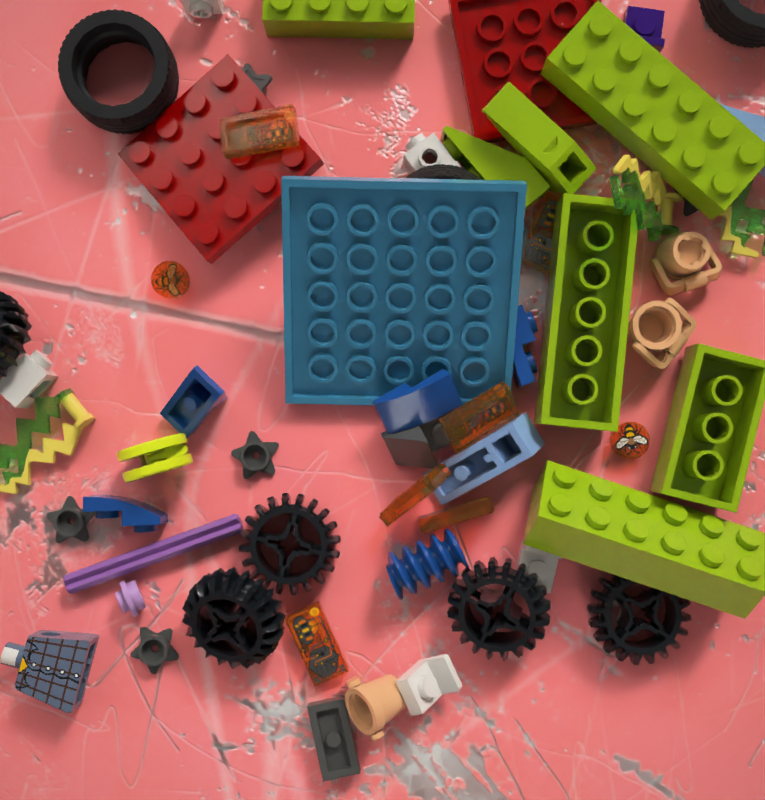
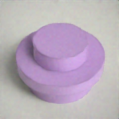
[115,580,146,617]

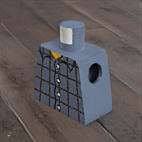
[0,629,100,713]

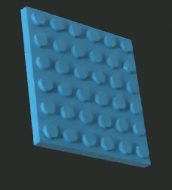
[281,176,527,408]

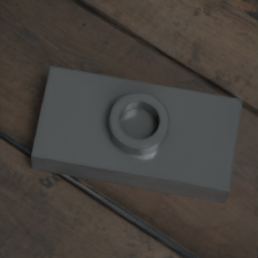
[307,695,361,782]

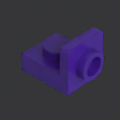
[623,6,665,52]

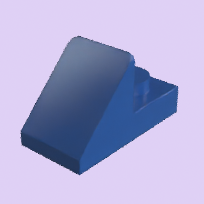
[160,365,228,438]

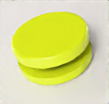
[116,433,193,483]

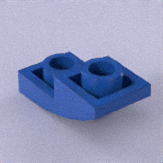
[513,305,538,388]
[373,369,462,434]
[83,495,168,533]

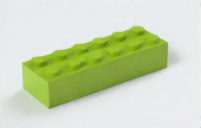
[541,0,765,220]
[534,193,641,432]
[523,460,765,619]

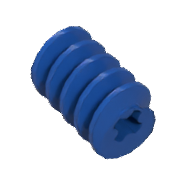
[386,528,470,600]

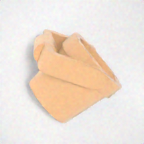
[650,231,722,295]
[628,297,696,369]
[345,674,407,741]

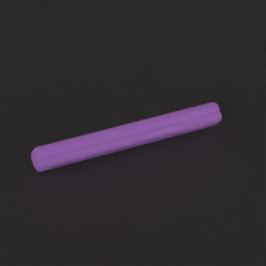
[63,514,243,594]

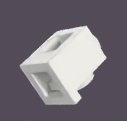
[403,132,461,173]
[0,350,58,409]

